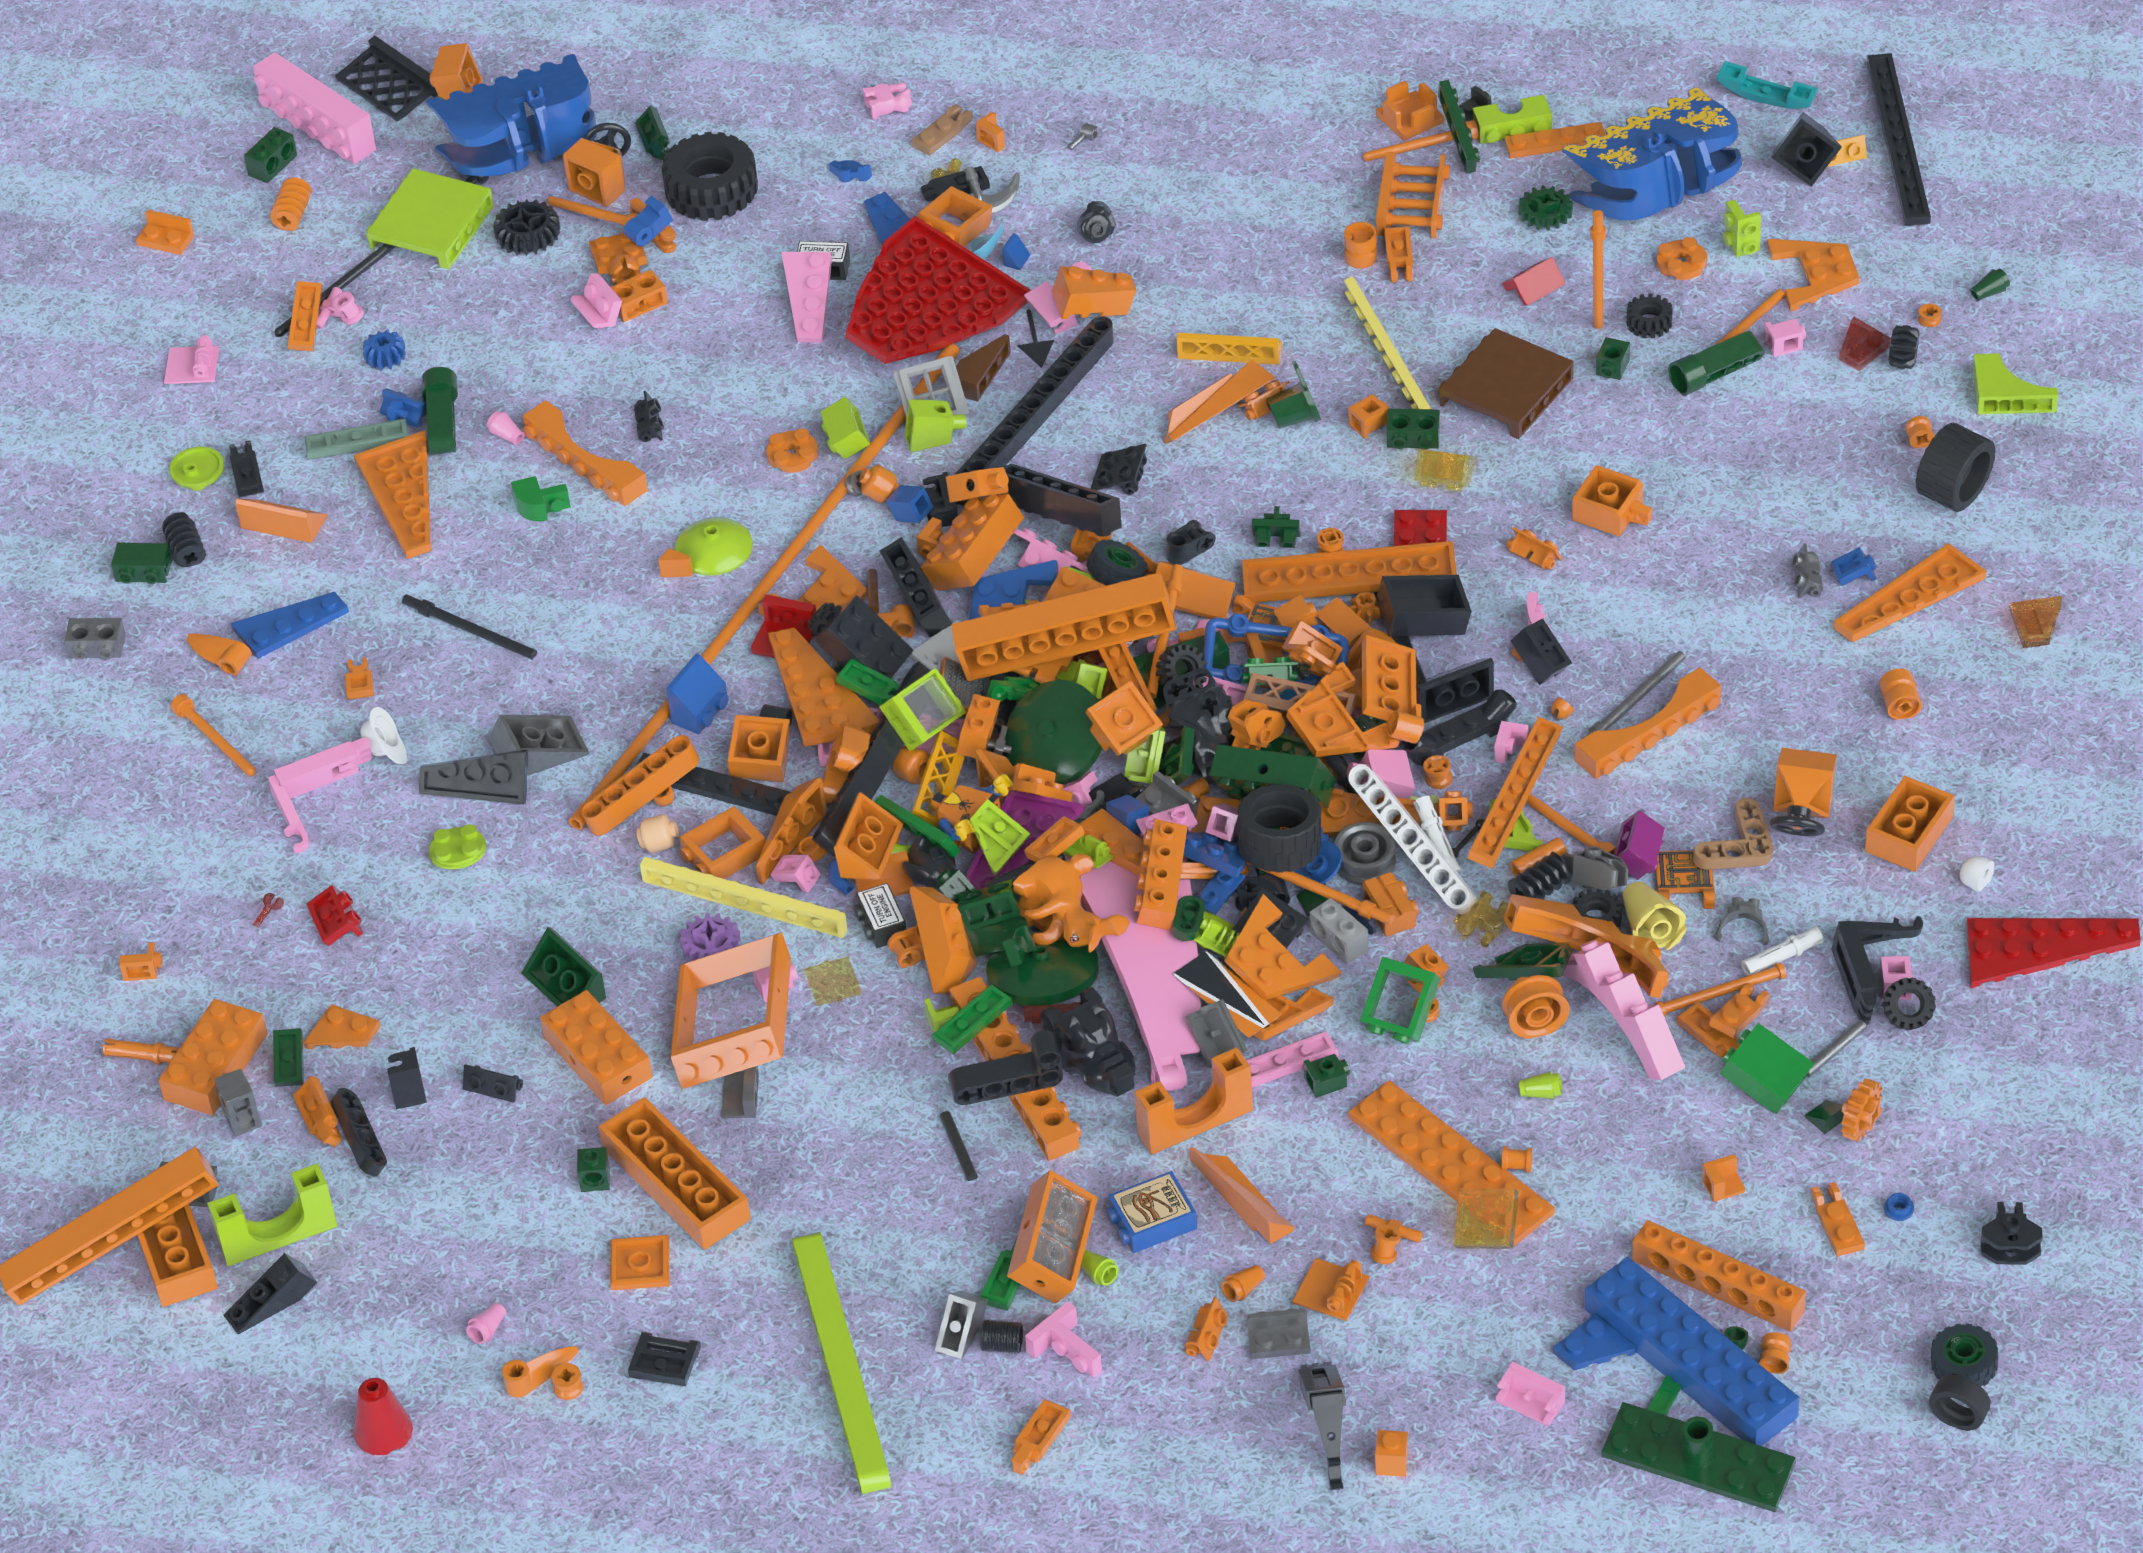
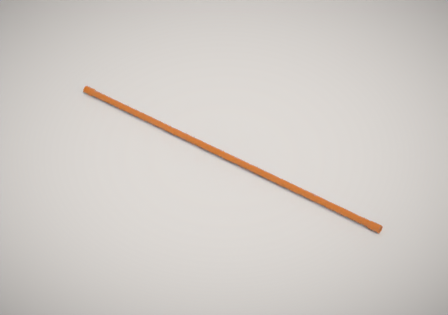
[568,344,960,830]

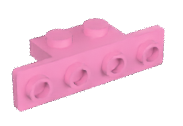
[1014,528,1099,582]

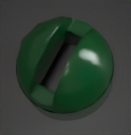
[1724,1326,1748,1350]

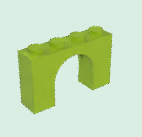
[207,1163,338,1267]

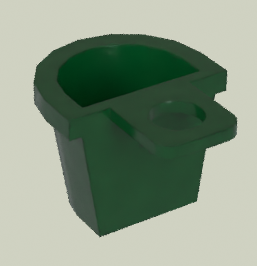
[1267,361,1321,428]

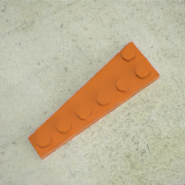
[1833,543,1986,643]

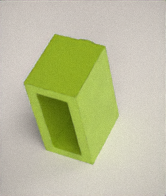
[820,396,870,459]

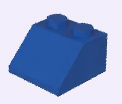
[666,653,729,735]

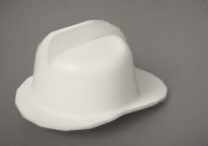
[361,707,407,764]

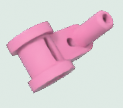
[317,287,364,329]

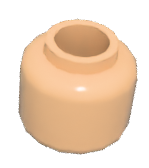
[636,814,679,853]

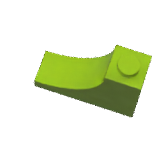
[1972,353,2058,415]

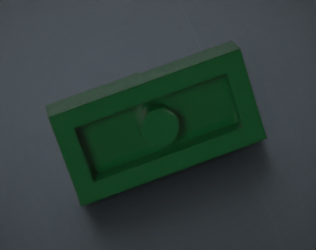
[273,1028,304,1087]

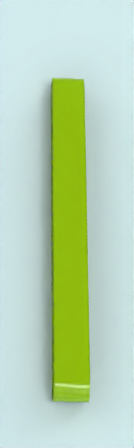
[792,1232,892,1495]

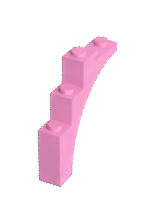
[1562,940,1686,1080]

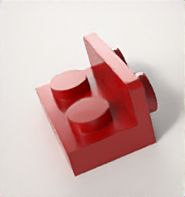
[306,885,363,946]

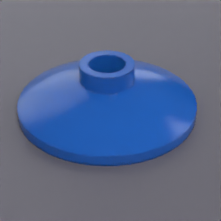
[1294,841,1342,884]

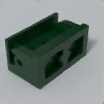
[111,542,172,584]

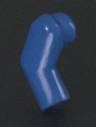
[828,858,854,895]

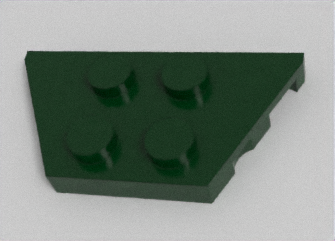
[1473,943,1572,981]

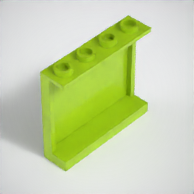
[366,168,494,270]

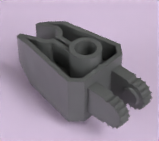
[1561,846,1628,890]

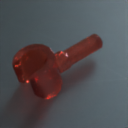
[253,893,284,928]

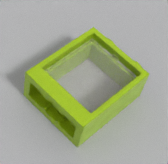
[879,668,966,751]

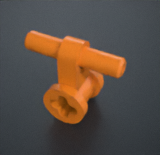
[1365,1214,1423,1264]

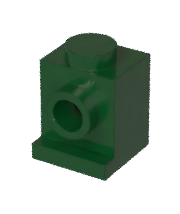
[1303,1054,1350,1098]

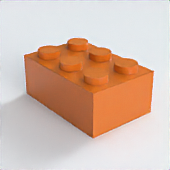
[1865,775,1955,872]

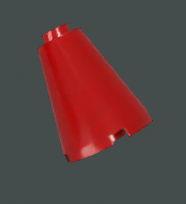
[353,1378,413,1456]

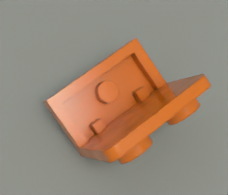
[1282,620,1343,678]

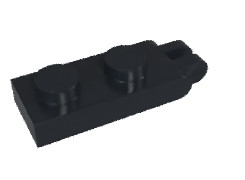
[920,166,990,202]

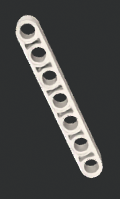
[1349,764,1478,915]

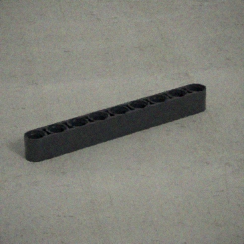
[812,661,931,857]

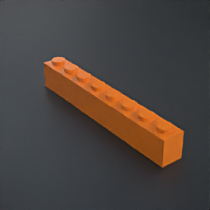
[0,1146,219,1305]

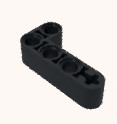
[948,1030,1063,1105]

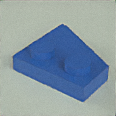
[1553,1314,1637,1371]

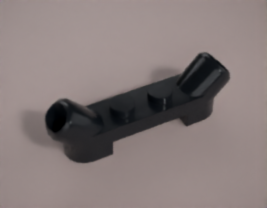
[1402,689,1517,766]

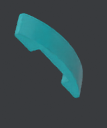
[1716,61,1818,109]

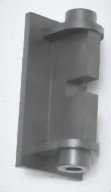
[1791,543,1823,598]

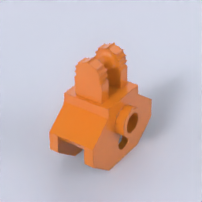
[1228,699,1286,750]

